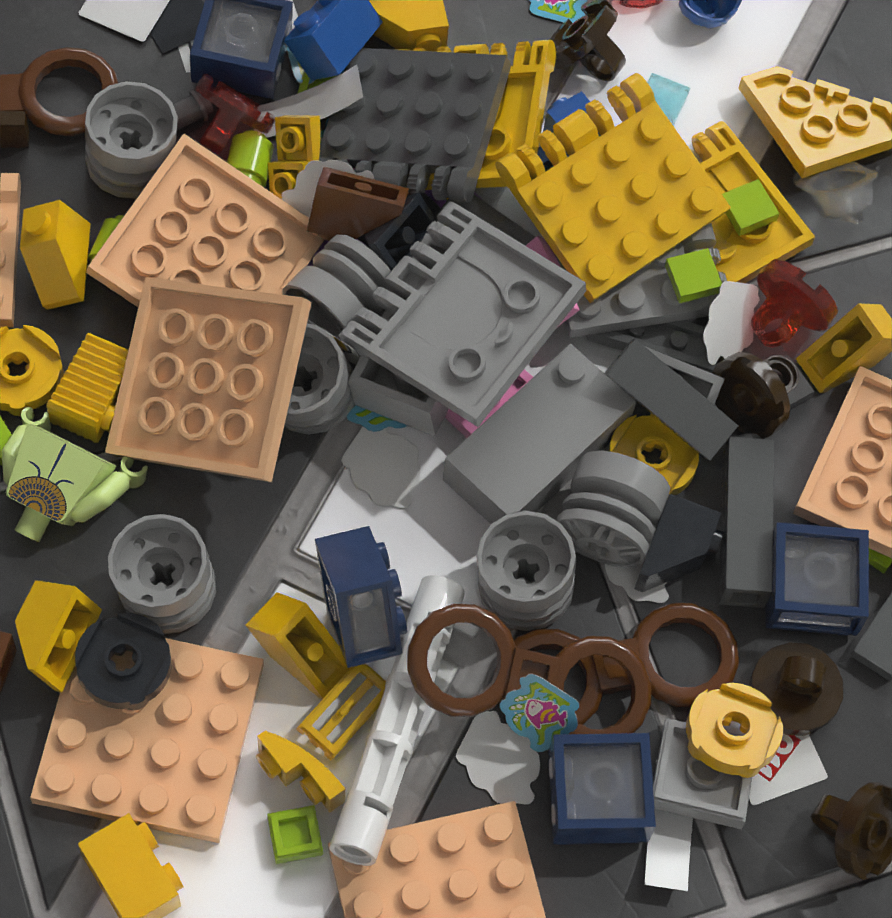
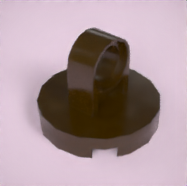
[550,0,626,82]
[712,352,799,439]
[749,642,843,736]
[810,782,892,880]

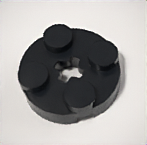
[75,613,172,710]

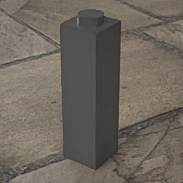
[719,434,774,608]

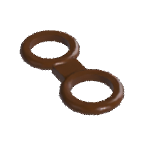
[0,47,118,136]
[494,603,739,725]
[407,604,652,748]

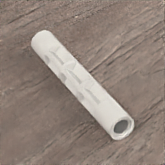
[329,575,465,866]

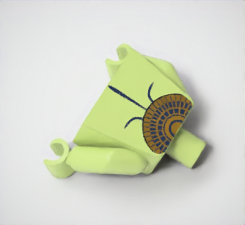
[1,407,148,542]

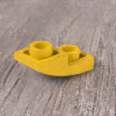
[268,115,320,199]
[256,731,346,813]

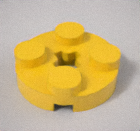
[0,325,64,416]
[608,414,699,500]
[686,683,783,778]

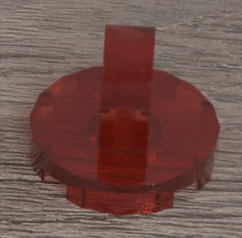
[195,74,275,156]
[751,259,839,347]

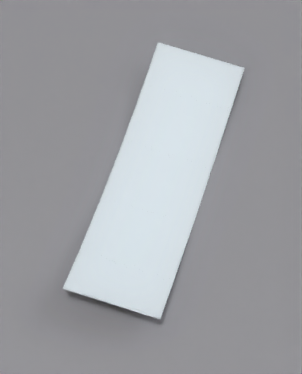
[251,65,363,138]
[645,760,693,891]

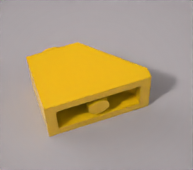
[369,0,449,52]
[20,200,91,310]
[796,303,892,393]
[15,580,102,692]
[245,592,351,699]

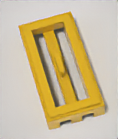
[296,664,386,761]

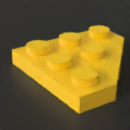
[738,66,892,178]

